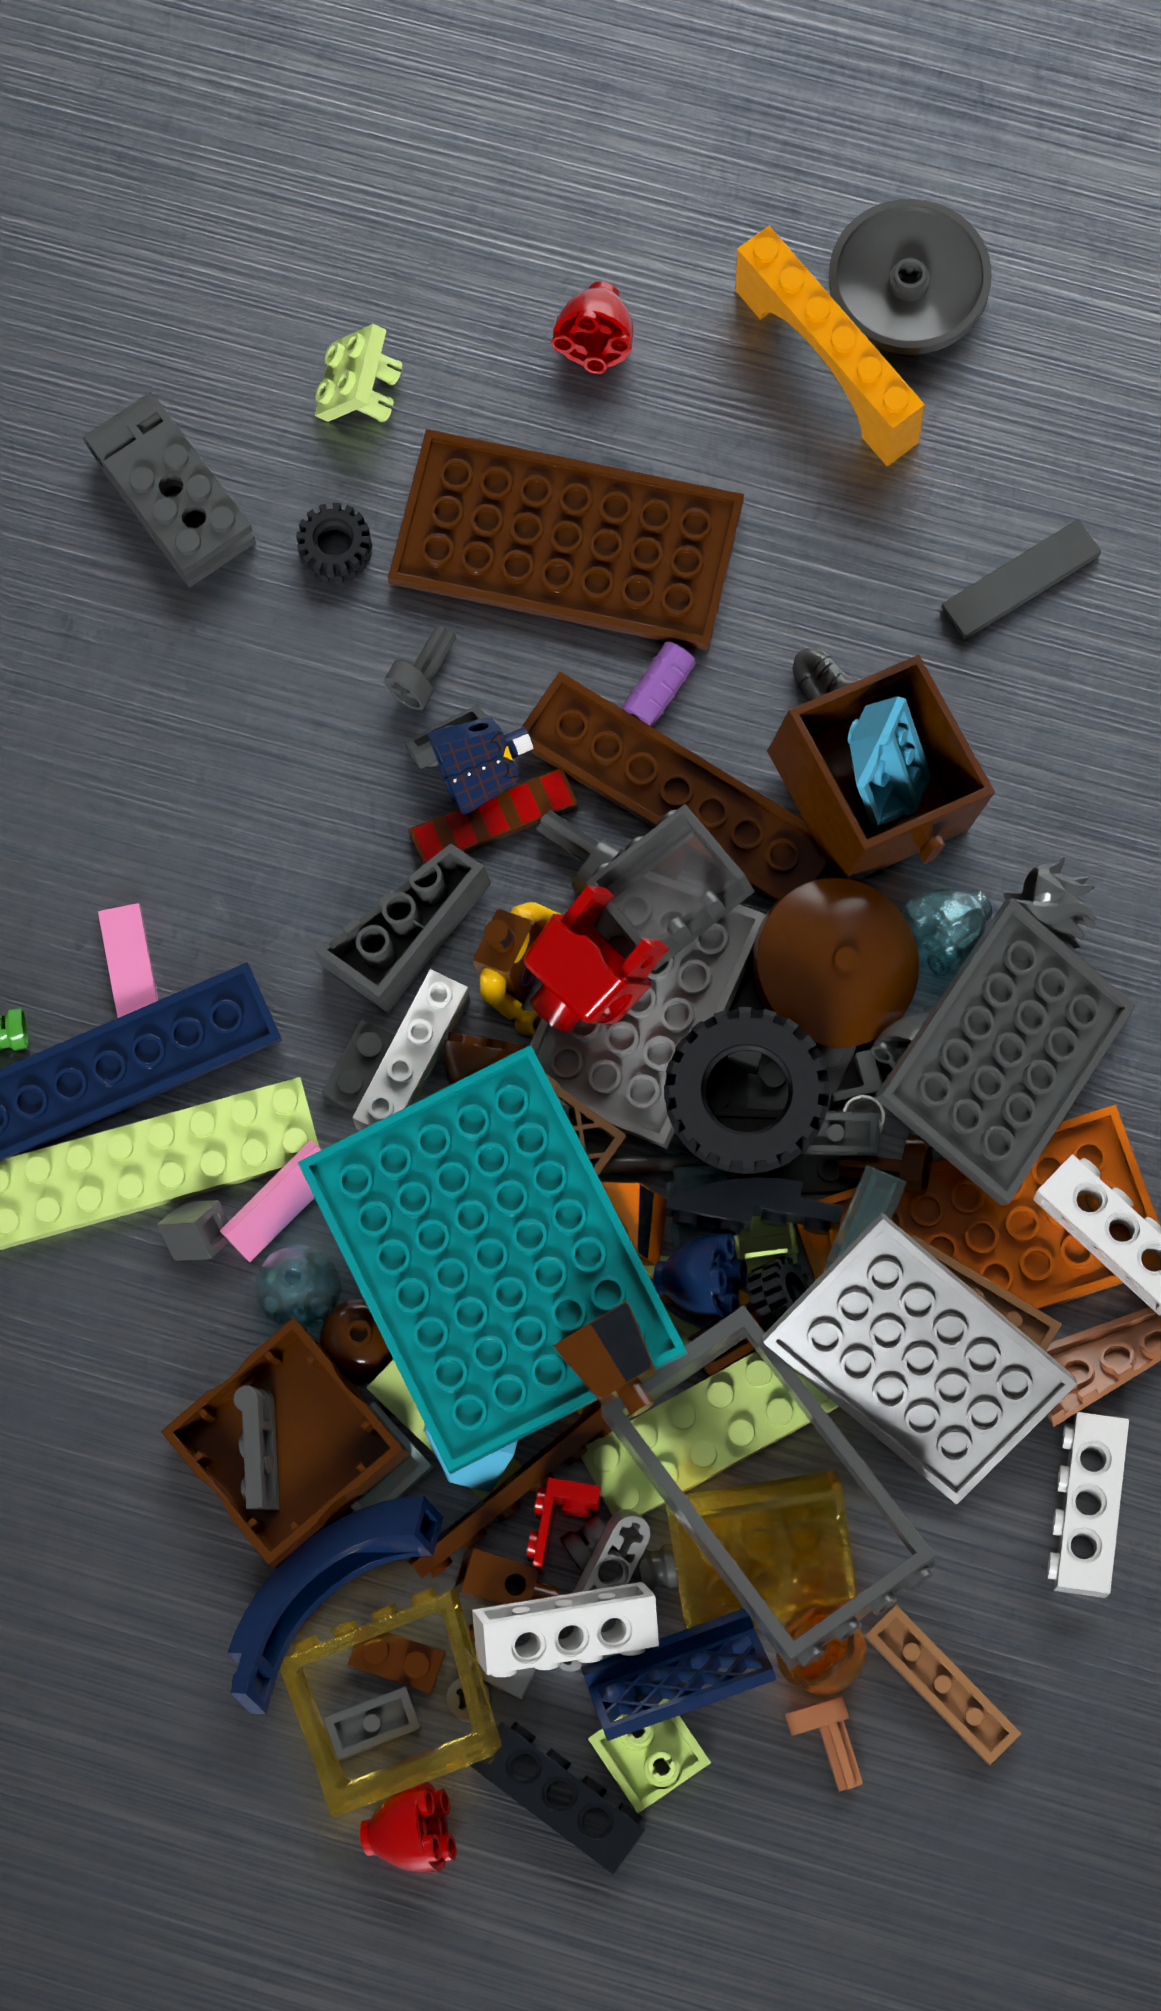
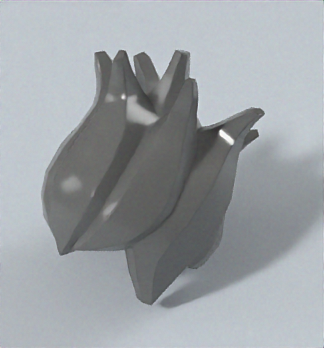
[1003,857,1097,949]

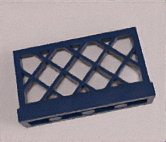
[581,1608,777,1741]

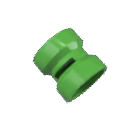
[0,1008,29,1051]

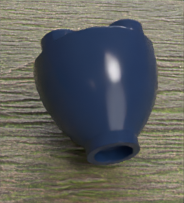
[654,1233,747,1319]

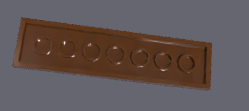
[521,671,828,903]

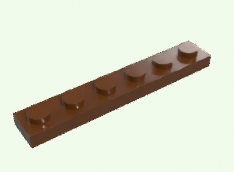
[407,1402,612,1578]

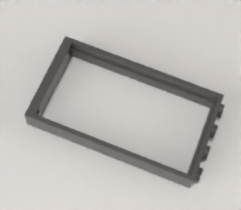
[601,1305,936,1670]

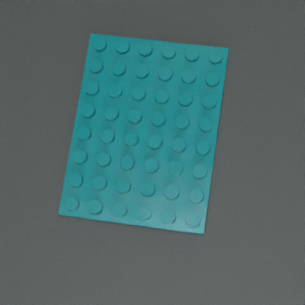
[298,1045,688,1474]

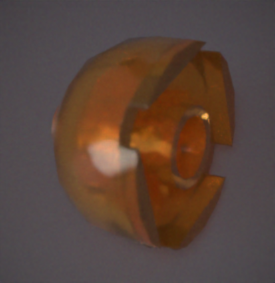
[776,1603,867,1695]

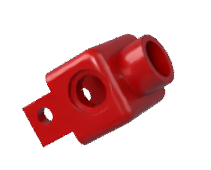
[524,885,670,1033]

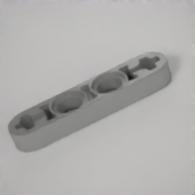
[558,1509,650,1672]

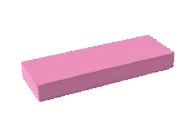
[98,903,158,1018]
[220,1140,321,1262]

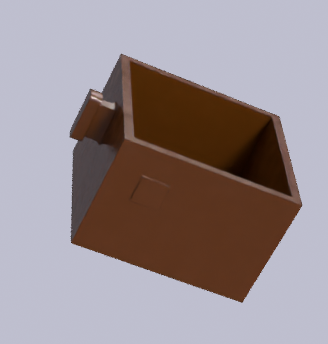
[767,655,995,881]

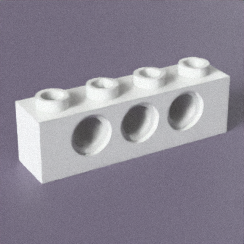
[352,969,470,1131]
[1033,1154,1161,1317]
[1047,1412,1129,1598]
[472,1582,659,1677]

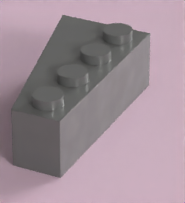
[314,844,491,1013]

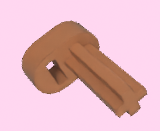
[785,1696,864,1792]

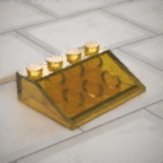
[665,1470,858,1629]

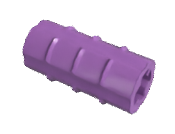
[621,642,696,727]

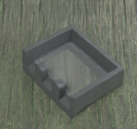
[585,804,754,971]

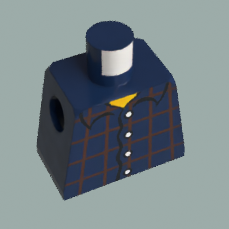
[427,717,534,815]

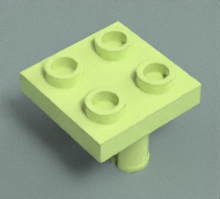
[314,324,402,422]
[588,1699,711,1814]

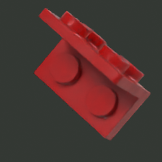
[526,1477,602,1575]

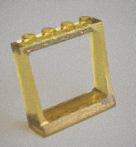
[280,1587,502,1819]

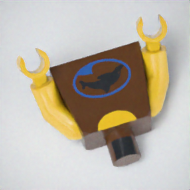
[473,902,560,1036]

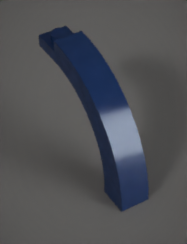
[227,1496,444,1714]

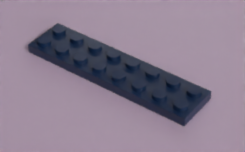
[0,962,282,1162]

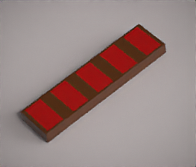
[408,768,578,865]

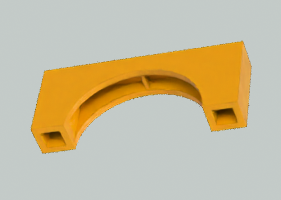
[735,226,925,467]

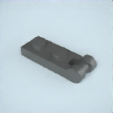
[234,1386,280,1512]

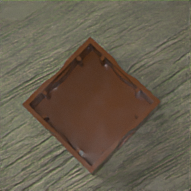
[161,1317,411,1568]

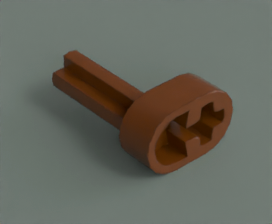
[839,1134,934,1195]

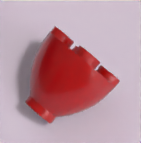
[552,282,633,374]
[359,1781,457,1873]

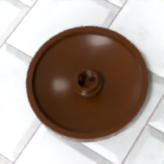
[752,878,919,1049]

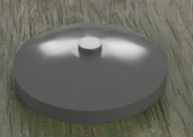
[829,199,992,355]

